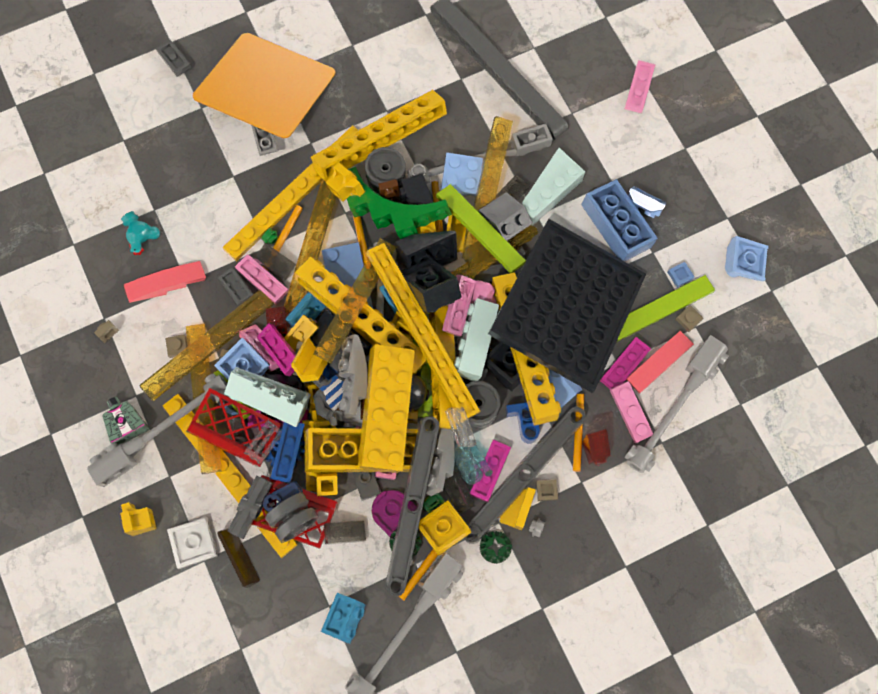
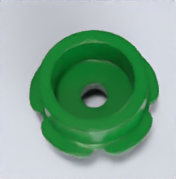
[261,228,278,245]

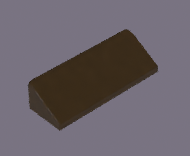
[217,529,260,588]

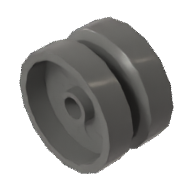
[365,147,406,193]
[459,381,500,429]
[265,493,319,543]

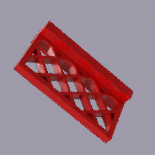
[186,388,281,467]
[252,475,338,549]

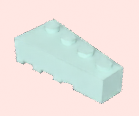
[522,148,585,227]
[454,298,499,381]
[224,367,311,427]

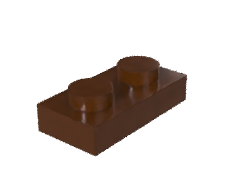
[378,179,399,203]

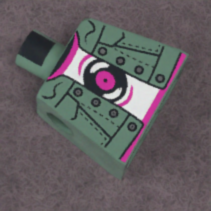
[102,397,150,445]

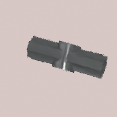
[228,475,273,539]

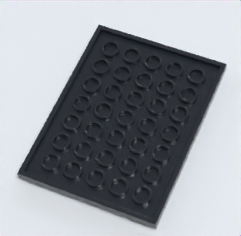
[488,219,646,393]

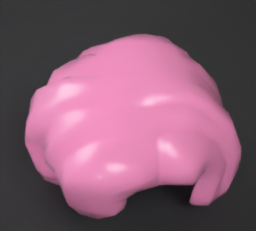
[470,280,497,304]

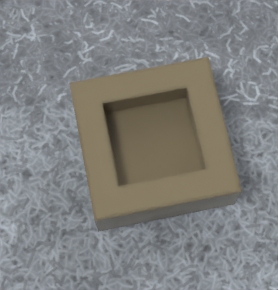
[675,305,704,332]
[94,320,119,343]
[165,335,188,358]
[536,479,558,501]

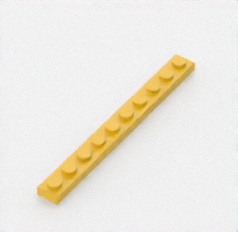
[222,125,358,262]
[366,243,480,422]
[162,394,298,558]

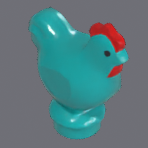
[121,211,160,256]

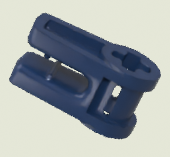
[263,481,303,512]

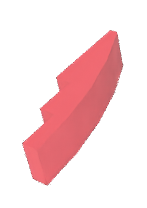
[124,261,206,303]
[626,331,694,394]

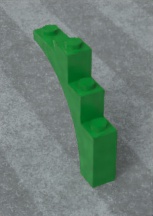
[347,167,452,240]

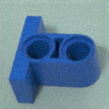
[505,400,546,444]

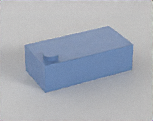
[581,179,658,261]
[322,242,373,325]

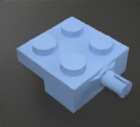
[441,153,483,197]

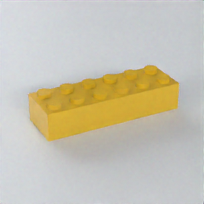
[357,344,415,473]
[305,428,428,472]

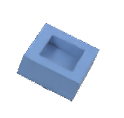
[667,262,695,288]

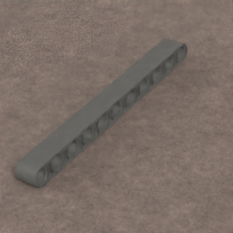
[430,0,568,140]

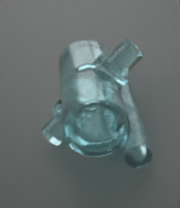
[454,444,493,484]

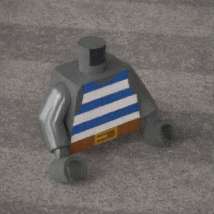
[313,374,345,426]

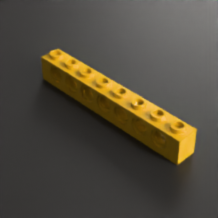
[311,89,447,182]
[294,257,427,374]
[492,272,561,426]

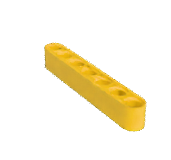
[428,305,459,430]

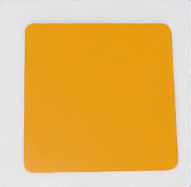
[193,33,335,138]

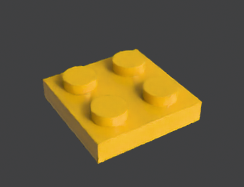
[418,501,471,556]

